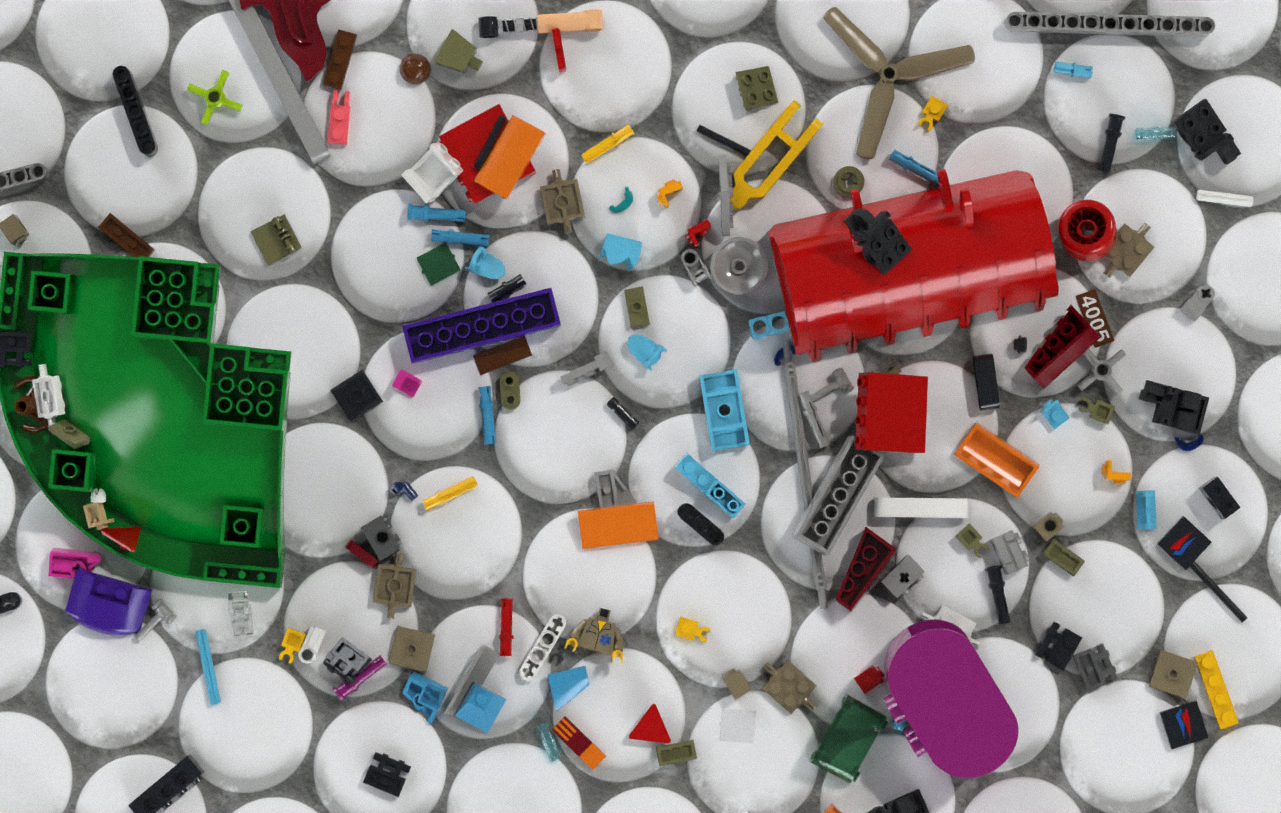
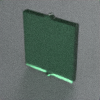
[417,242,460,286]

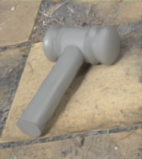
[810,368,854,402]
[134,599,177,641]

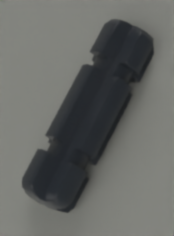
[607,397,639,430]

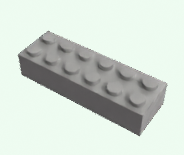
[792,435,885,556]

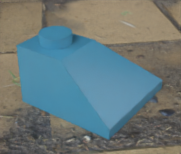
[454,681,506,733]

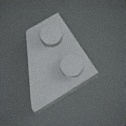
[594,469,637,508]

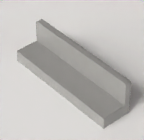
[444,644,500,721]

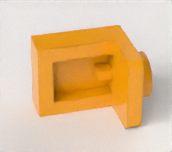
[656,179,683,208]
[1102,460,1131,484]

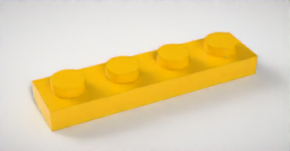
[1194,650,1239,730]

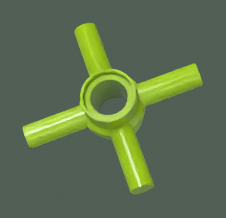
[187,70,243,126]

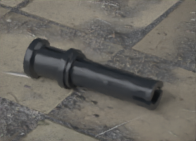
[1098,113,1126,173]
[985,565,1011,625]

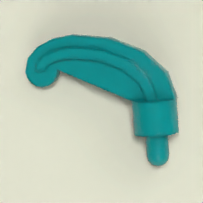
[609,187,633,213]

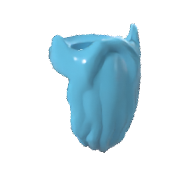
[465,245,505,279]
[628,334,667,371]

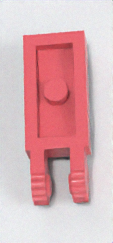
[328,90,351,145]

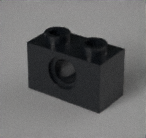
[1199,477,1241,519]

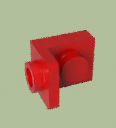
[685,220,711,248]
[854,665,885,694]

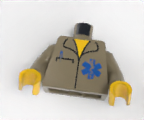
[564,608,624,663]

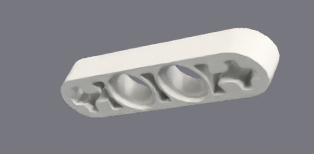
[520,614,566,681]

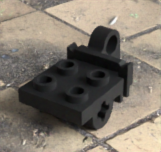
[1174,99,1241,165]
[844,208,912,274]
[1139,380,1209,435]
[866,789,929,813]

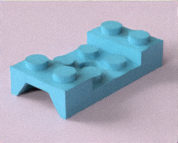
[699,369,750,451]

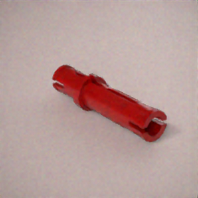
[498,598,514,656]

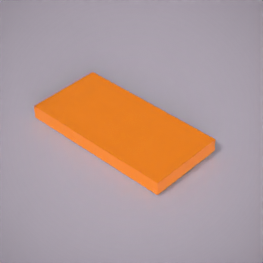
[578,501,659,549]

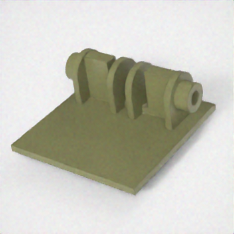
[735,66,778,111]
[251,214,302,265]

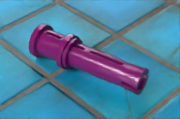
[332,655,387,702]

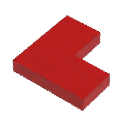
[552,28,567,72]

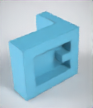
[1040,399,1070,429]

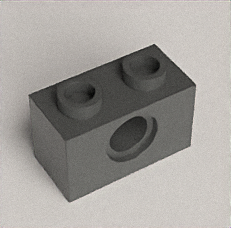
[361,516,402,561]

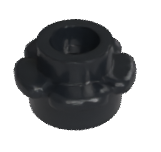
[1014,335,1027,354]

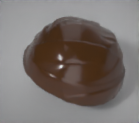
[399,54,431,84]

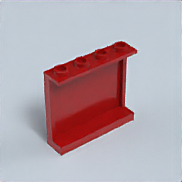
[439,104,536,205]
[855,372,928,453]

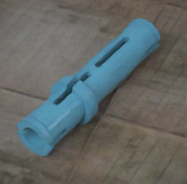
[889,149,939,187]
[431,229,489,247]
[478,386,496,444]

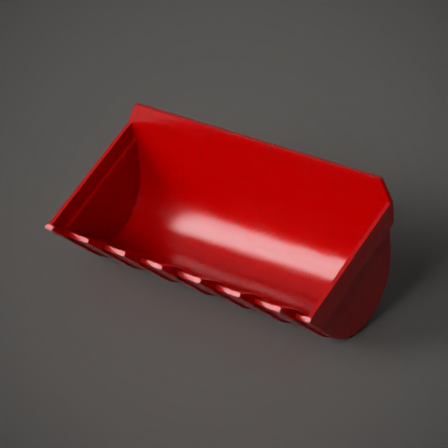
[768,169,1059,362]

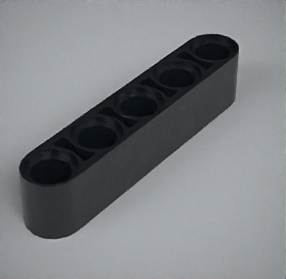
[113,66,158,157]

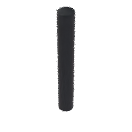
[474,115,506,170]
[697,125,751,156]

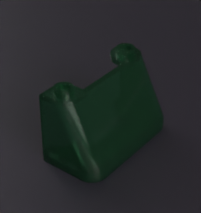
[809,693,888,784]

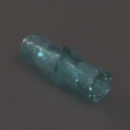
[1136,126,1176,141]
[536,722,562,762]

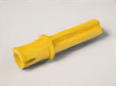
[582,124,635,163]
[422,476,478,511]

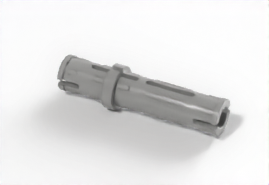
[797,391,830,449]

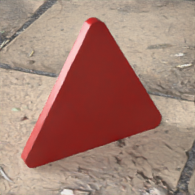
[101,527,141,552]
[629,704,671,744]

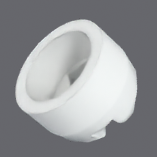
[90,488,106,503]

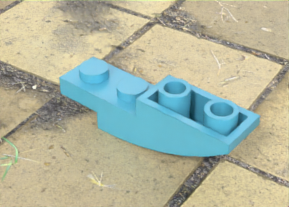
[674,453,745,518]

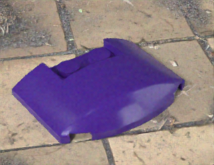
[65,568,152,636]

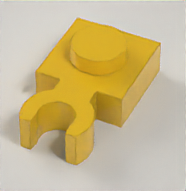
[918,96,948,132]
[675,616,711,641]
[279,627,307,664]

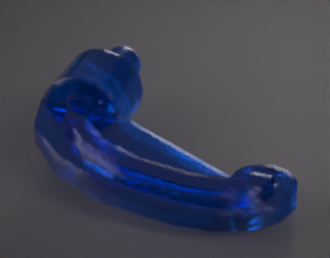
[774,345,802,366]
[1175,434,1204,451]

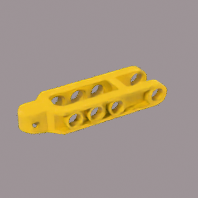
[729,100,824,210]

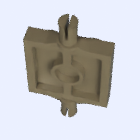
[540,169,585,234]
[1104,223,1154,278]
[373,553,417,619]
[762,660,817,714]

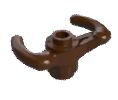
[14,376,49,433]

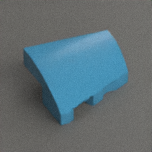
[548,666,590,710]
[403,672,448,724]

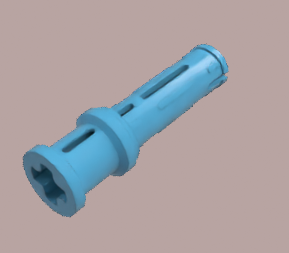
[408,203,466,222]

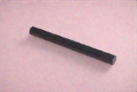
[1189,561,1248,623]

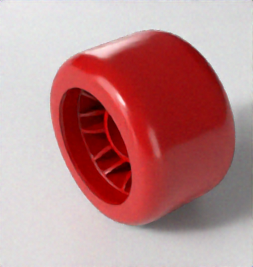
[1058,199,1117,262]

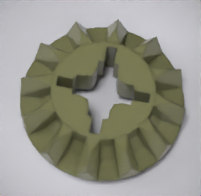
[834,166,864,197]

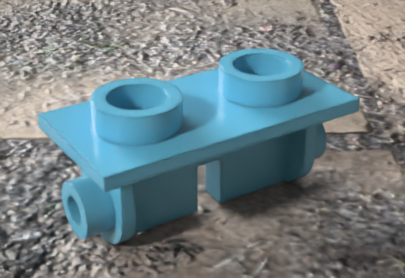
[1135,490,1157,529]

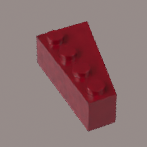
[1024,304,1101,389]
[835,527,897,613]

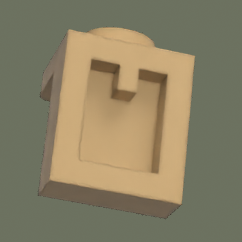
[83,502,114,530]

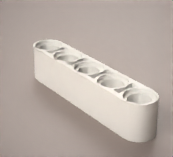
[874,497,968,518]

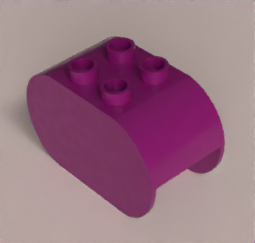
[884,619,1019,778]

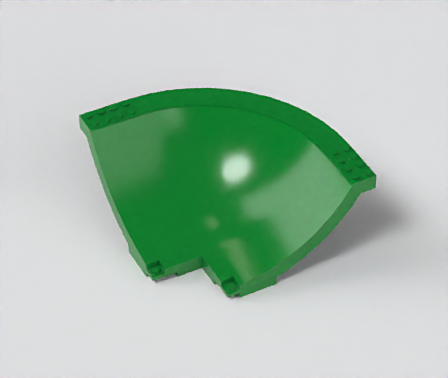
[0,251,292,588]

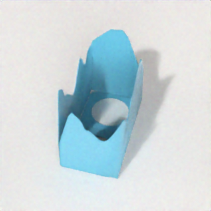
[598,233,642,271]
[748,311,789,340]

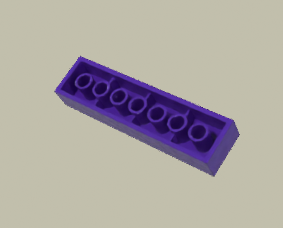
[402,288,561,364]

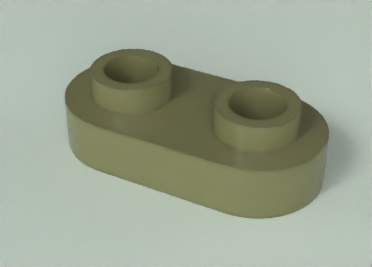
[500,371,521,410]

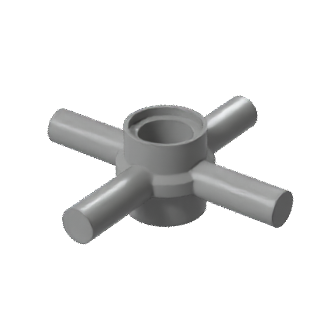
[1077,349,1126,395]

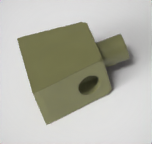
[434,29,483,73]

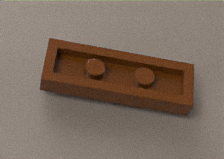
[323,29,357,90]
[98,213,155,257]

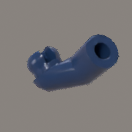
[390,482,419,501]

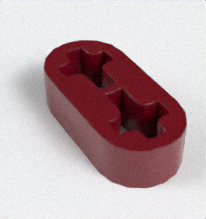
[345,539,379,569]

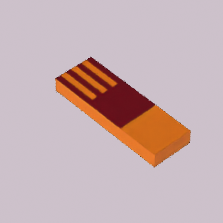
[552,716,606,770]

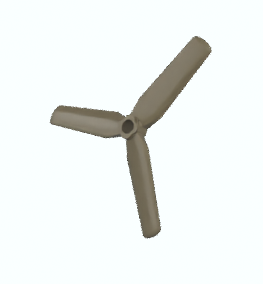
[823,7,975,159]

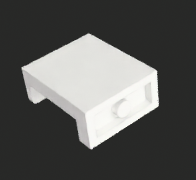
[402,142,463,203]

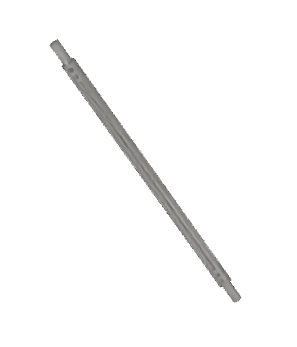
[782,342,828,609]

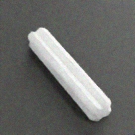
[1196,190,1254,207]

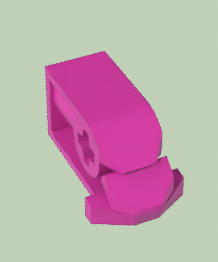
[48,548,102,579]

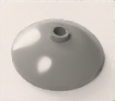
[710,237,768,295]

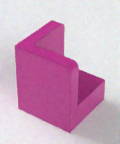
[392,369,423,397]

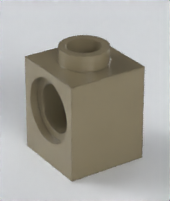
[0,214,30,245]
[1032,512,1064,542]
[723,668,752,699]

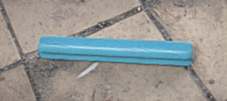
[196,629,221,705]

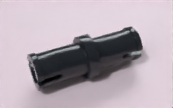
[487,274,526,303]

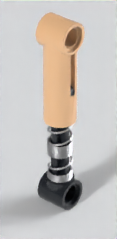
[478,9,603,38]

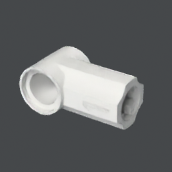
[298,625,327,664]

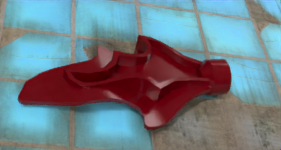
[239,0,331,82]

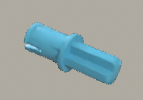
[1054,62,1093,79]

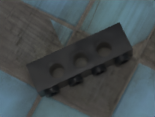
[128,755,204,813]

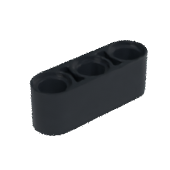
[973,353,1000,411]
[677,503,724,545]

